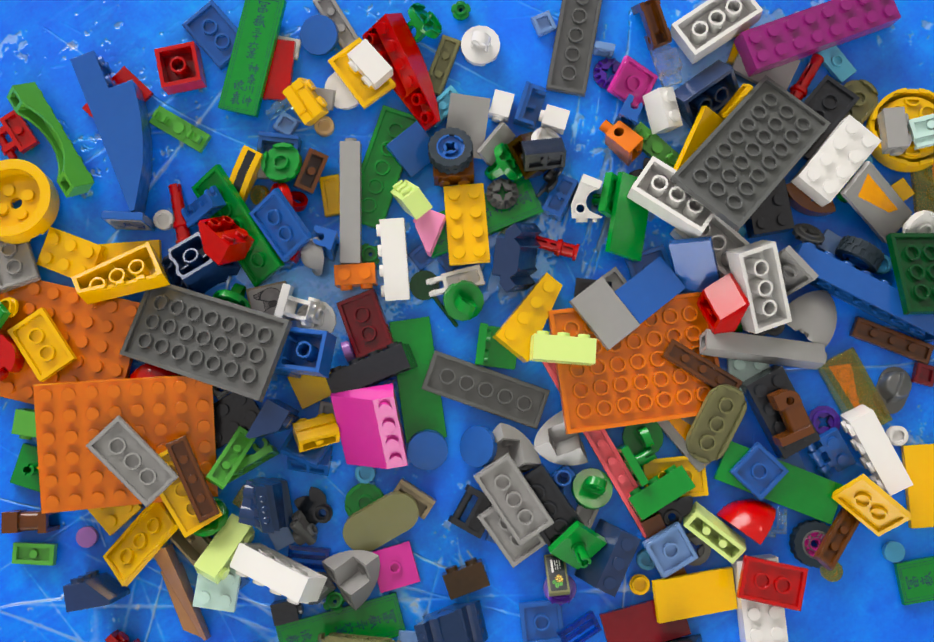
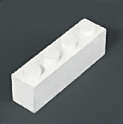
[376,218,411,301]

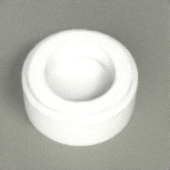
[153,210,175,231]
[886,426,909,446]

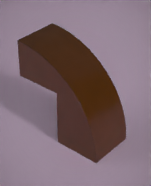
[786,182,836,217]

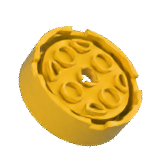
[866,88,934,173]
[0,159,60,244]

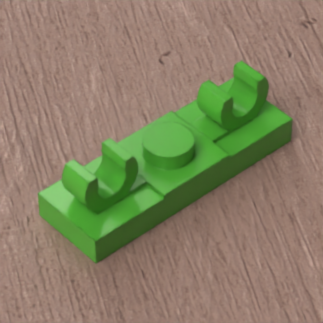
[149,105,211,154]
[633,122,680,168]
[205,426,256,490]
[227,438,279,484]

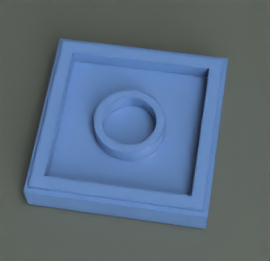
[642,521,699,579]

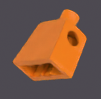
[599,120,644,166]

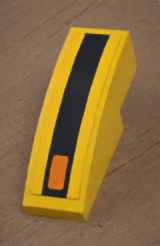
[229,145,263,202]

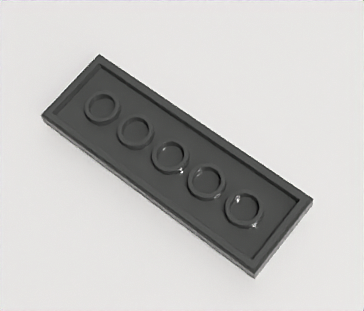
[546,0,602,97]
[421,350,550,429]

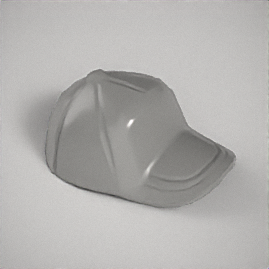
[301,237,324,276]

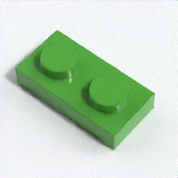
[12,541,58,566]

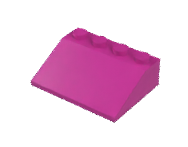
[330,383,408,469]

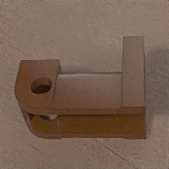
[631,0,672,51]
[767,389,815,447]
[1,510,60,534]

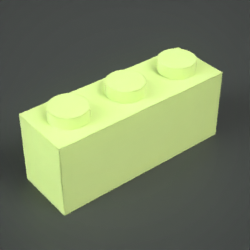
[390,180,433,220]
[529,331,597,366]
[683,501,747,564]
[194,513,255,585]

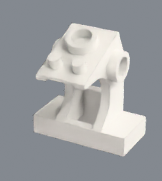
[570,174,603,222]
[274,283,326,328]

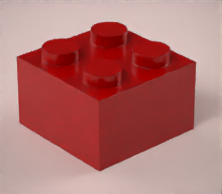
[154,41,207,95]

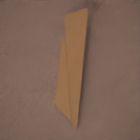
[154,544,211,641]

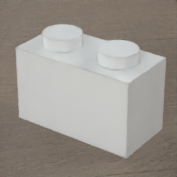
[347,38,394,90]
[642,87,683,135]

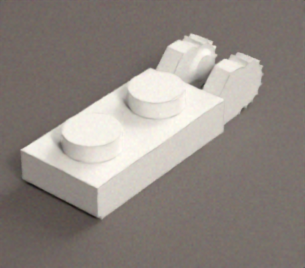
[425,264,485,297]

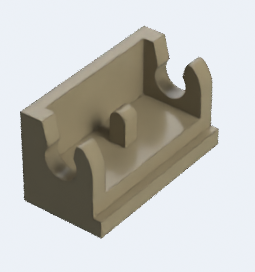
[394,478,436,519]
[170,528,212,566]

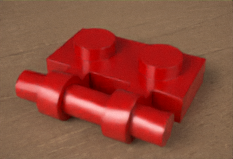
[0,110,40,159]

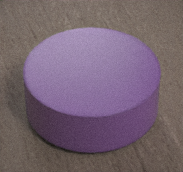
[340,341,355,362]
[76,526,99,548]

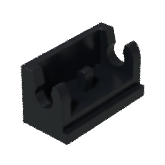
[521,137,566,172]

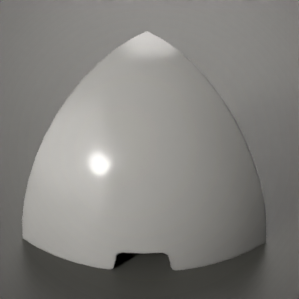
[786,290,837,347]
[534,411,588,466]
[484,423,541,473]
[322,550,380,610]

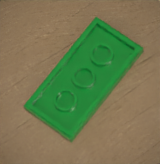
[605,171,649,262]

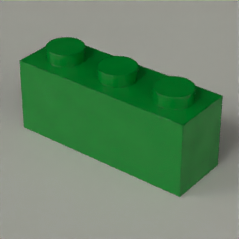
[627,464,696,520]

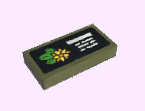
[544,554,570,597]

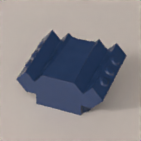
[492,223,542,292]
[161,231,241,294]
[238,477,293,533]
[414,600,488,642]

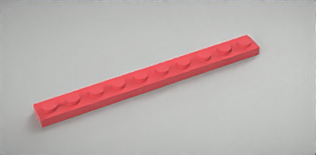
[542,362,654,538]

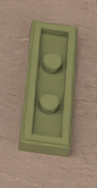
[428,34,461,96]

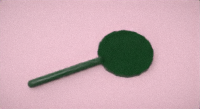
[410,270,458,327]

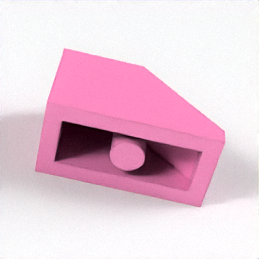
[413,209,446,257]

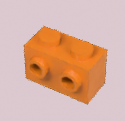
[334,262,378,291]

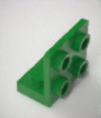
[475,323,517,370]

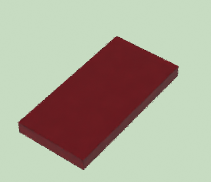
[599,599,691,642]

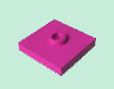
[607,55,658,109]
[372,540,421,593]

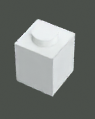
[489,89,515,123]
[538,104,570,135]

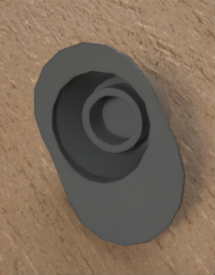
[873,367,912,414]

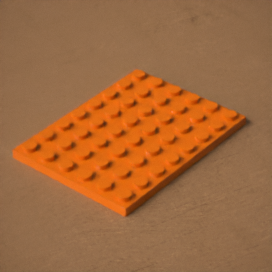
[0,280,140,404]
[548,292,720,435]
[33,375,218,514]

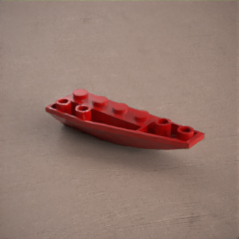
[362,13,441,131]

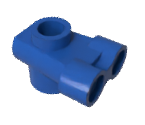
[551,465,577,493]

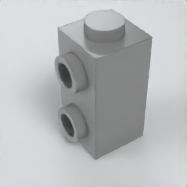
[877,106,912,156]

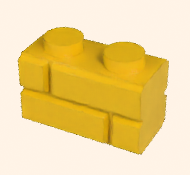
[283,77,329,126]
[292,413,340,453]

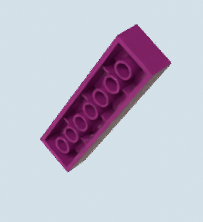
[734,0,901,77]

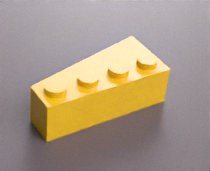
[71,242,170,305]
[493,273,563,363]

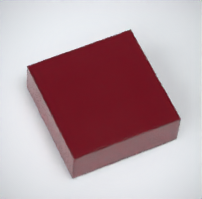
[911,362,934,387]

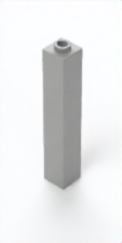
[340,138,362,265]
[699,329,827,370]

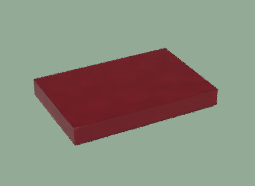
[336,288,394,359]

